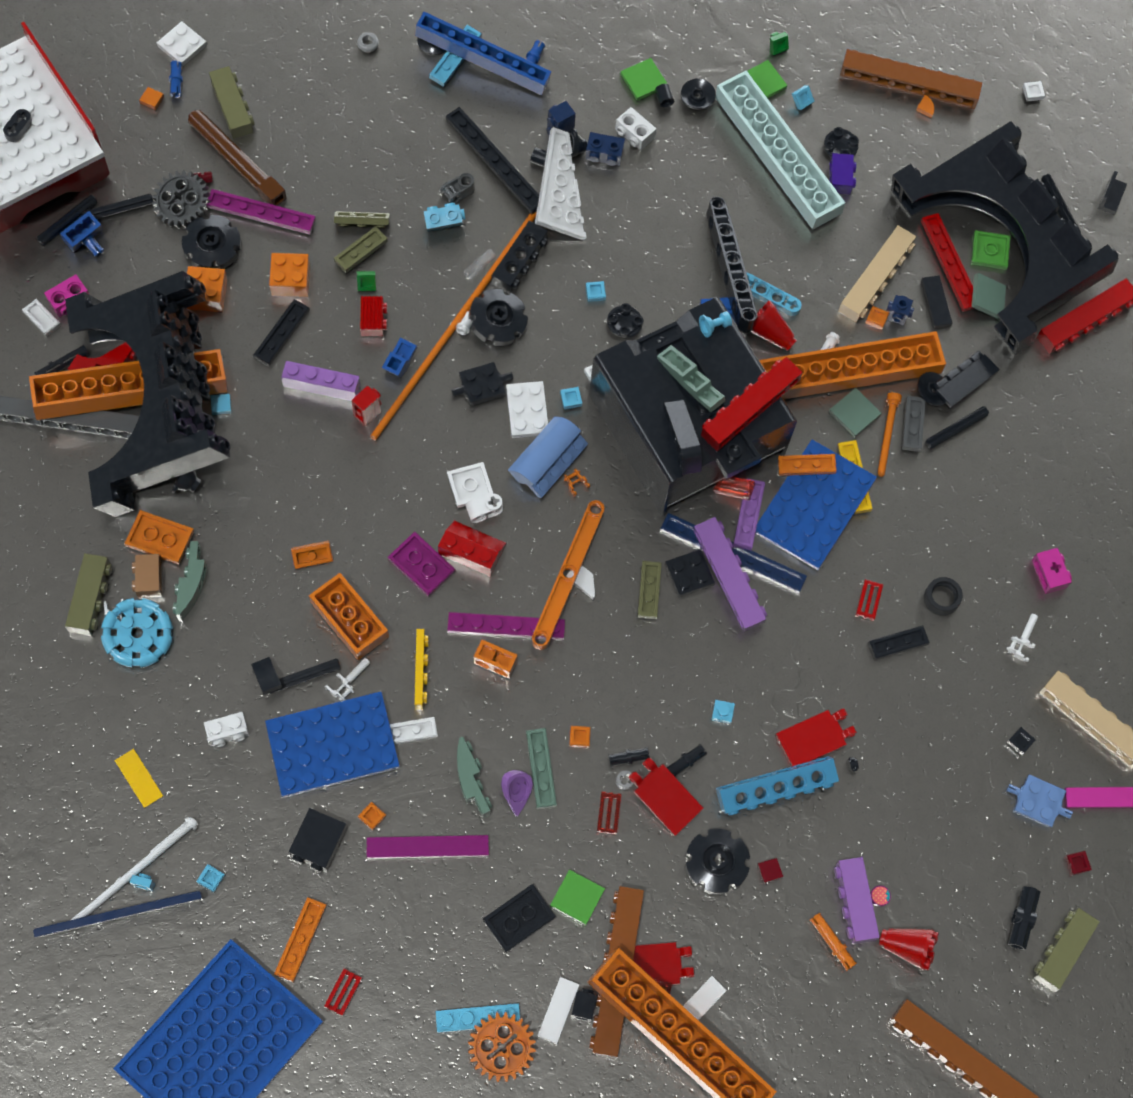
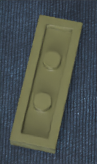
[334,211,390,227]
[334,226,388,273]
[637,561,662,620]

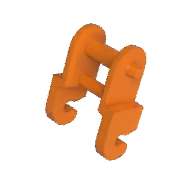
[564,468,590,496]

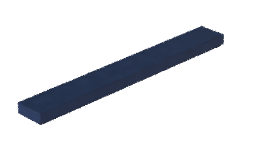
[660,513,807,594]
[33,891,203,938]

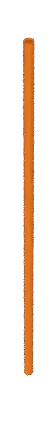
[370,212,537,441]

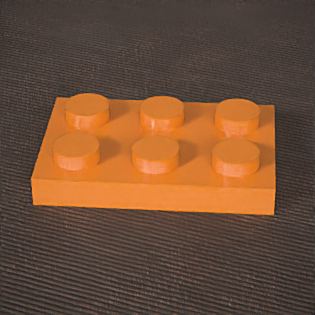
[124,510,194,565]

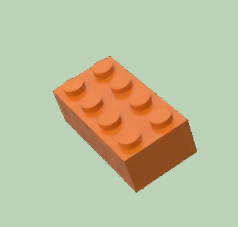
[309,573,389,661]

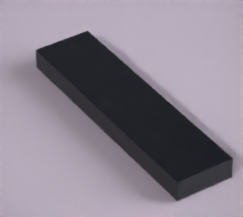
[253,299,310,367]

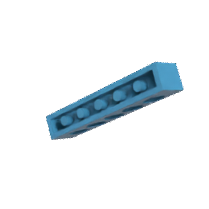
[715,756,839,815]

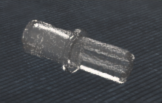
[464,249,496,279]

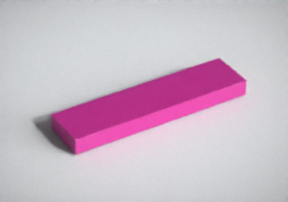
[1064,787,1133,809]

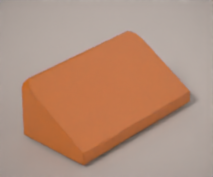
[291,541,333,569]

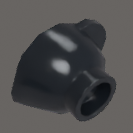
[568,128,587,157]
[171,470,201,493]

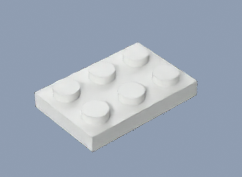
[506,381,548,438]

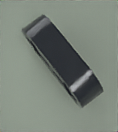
[3,109,32,142]

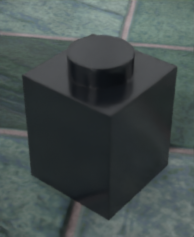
[571,988,598,1023]

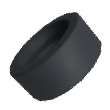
[924,577,963,615]

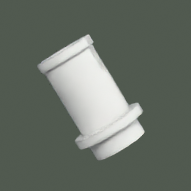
[456,311,473,336]
[820,332,840,350]

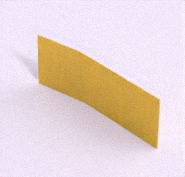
[114,748,163,808]

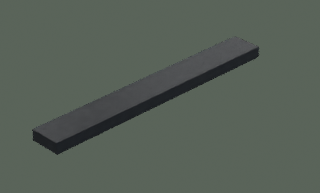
[446,107,539,215]

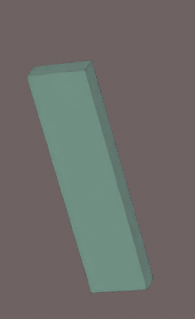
[526,728,557,809]

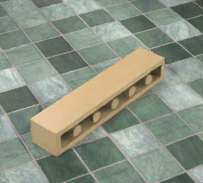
[838,225,916,323]
[1039,671,1133,769]

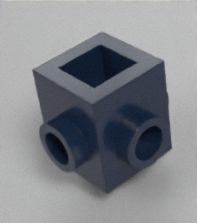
[886,295,914,325]

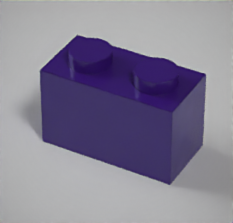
[829,153,856,195]

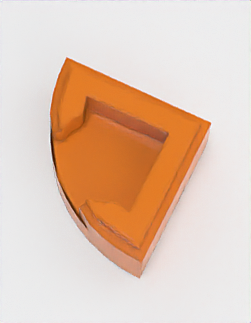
[916,95,934,118]

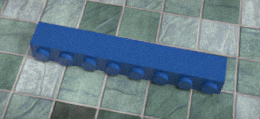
[415,11,551,95]

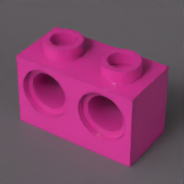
[44,274,89,317]

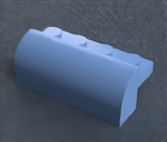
[508,416,588,498]

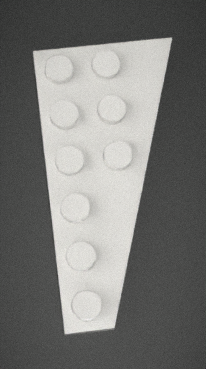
[535,127,587,241]

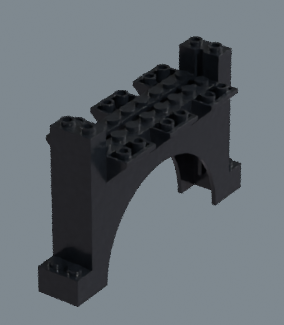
[891,121,1119,355]
[65,271,231,517]

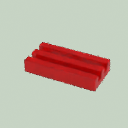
[855,579,884,621]
[324,969,363,1016]

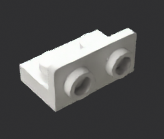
[204,712,249,747]

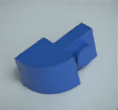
[382,337,418,377]

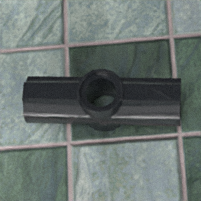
[1008,886,1041,950]

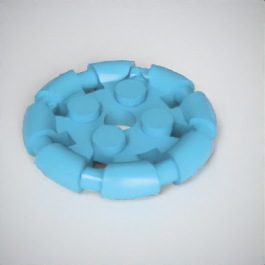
[101,598,173,668]

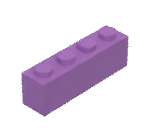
[281,361,361,401]
[834,857,880,944]

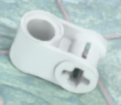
[465,494,503,523]

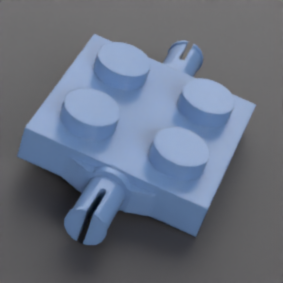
[1006,774,1073,828]

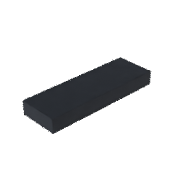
[921,275,952,329]
[868,625,930,661]

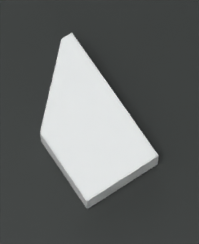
[566,566,595,600]

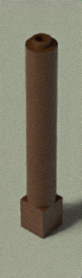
[188,110,287,206]

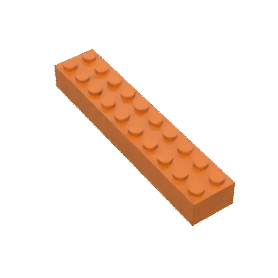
[759,331,946,399]
[29,349,227,420]
[587,948,777,1098]

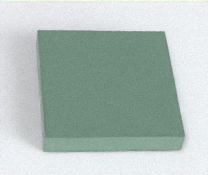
[972,273,1006,319]
[829,388,882,438]

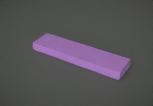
[733,478,765,550]

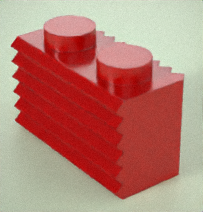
[360,296,387,336]
[351,386,382,426]

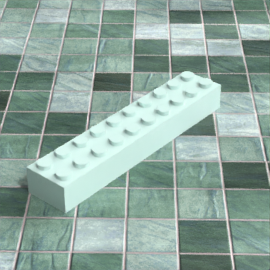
[715,71,845,230]

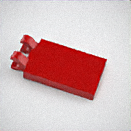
[775,708,857,766]
[628,758,703,836]
[633,942,694,986]

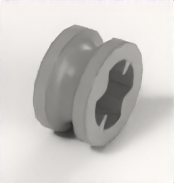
[616,770,633,790]

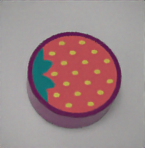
[870,886,891,907]

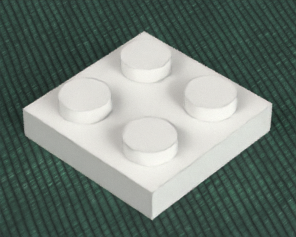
[157,21,207,67]
[447,462,493,508]

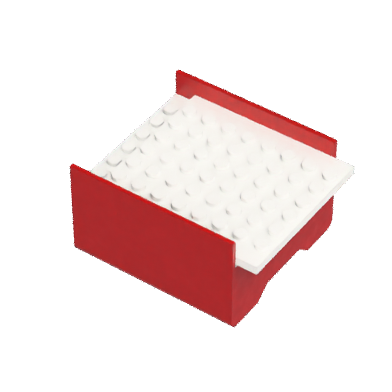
[0,22,110,233]

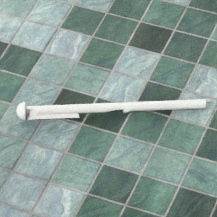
[69,817,197,931]

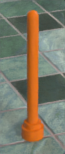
[877,392,902,477]

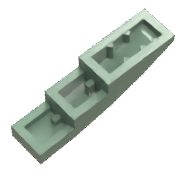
[657,345,725,412]

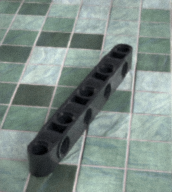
[706,197,757,333]

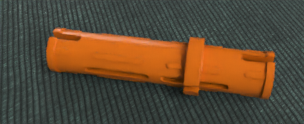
[810,913,857,971]

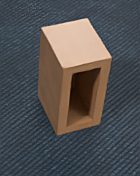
[132,554,162,598]

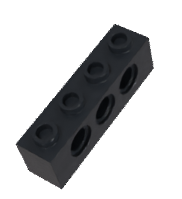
[491,221,549,294]

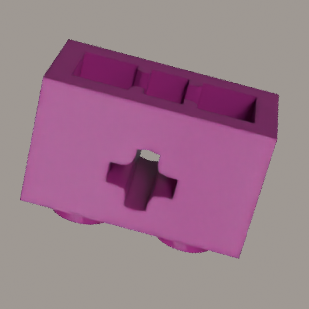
[1032,548,1072,594]

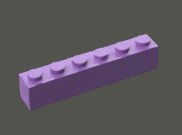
[694,517,767,632]

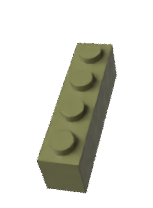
[209,66,255,139]
[65,553,112,636]
[1033,908,1100,992]

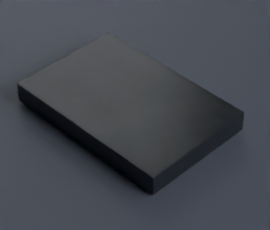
[483,884,556,953]

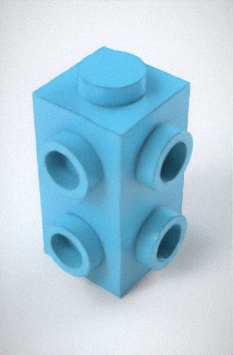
[423,203,466,232]

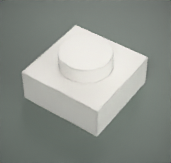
[1023,81,1045,102]

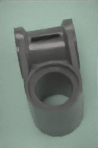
[440,173,475,204]

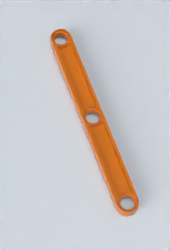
[532,500,605,650]

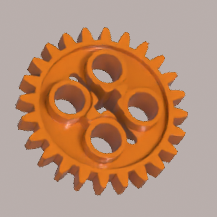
[468,1011,536,1082]

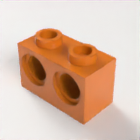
[474,640,518,679]

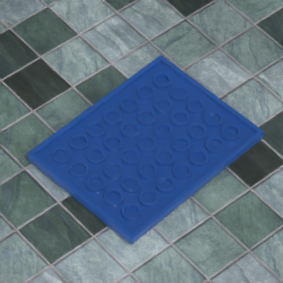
[113,939,323,1098]

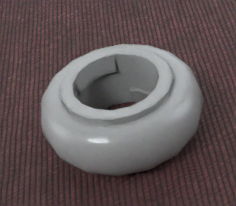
[357,33,379,53]

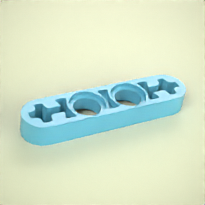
[746,272,802,316]

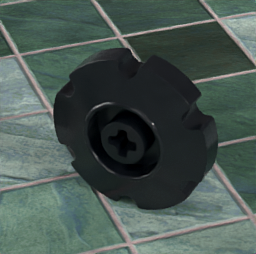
[182,215,241,269]
[468,289,528,346]
[685,828,750,895]

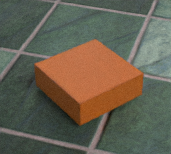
[139,87,164,110]
[865,306,889,330]
[569,726,590,748]
[358,802,386,831]

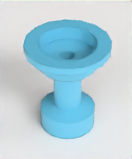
[699,311,732,337]

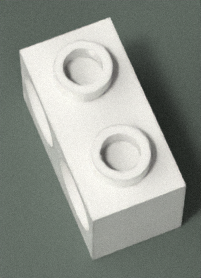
[615,107,656,151]

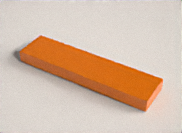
[274,897,327,983]

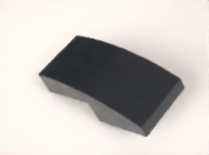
[251,657,282,695]

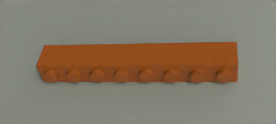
[840,49,983,109]
[589,886,644,1059]
[890,999,1039,1098]

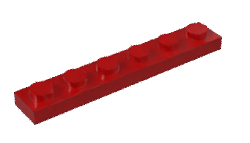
[921,213,975,312]

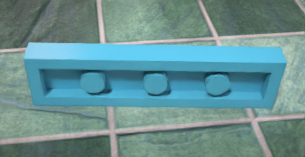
[429,25,482,87]
[436,1003,520,1033]

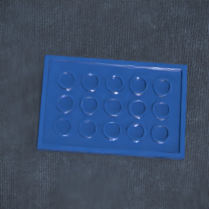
[755,439,877,570]
[265,691,400,798]

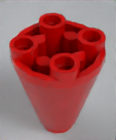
[751,300,797,351]
[879,928,939,971]

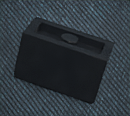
[1098,171,1127,215]

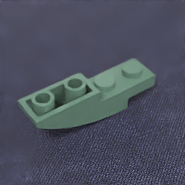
[173,541,207,621]
[457,737,492,818]

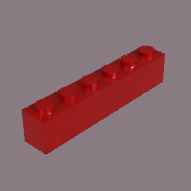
[1036,278,1133,354]
[701,357,803,451]

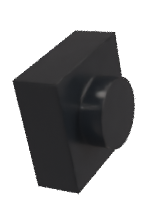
[1007,727,1036,755]

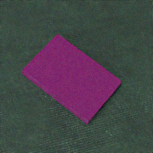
[387,532,456,597]

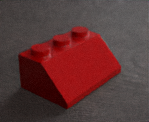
[438,520,506,577]

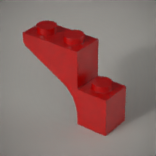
[68,342,137,371]

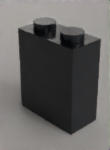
[288,808,348,873]

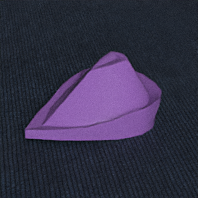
[501,770,533,817]

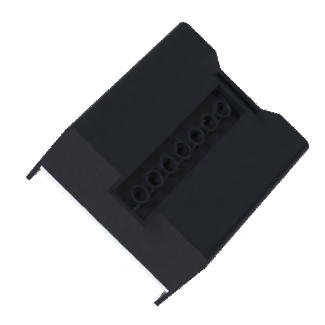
[584,297,797,517]

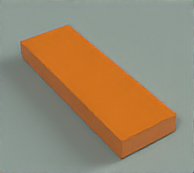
[778,454,836,476]

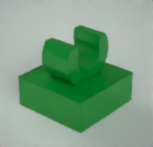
[770,31,789,55]
[357,271,376,291]

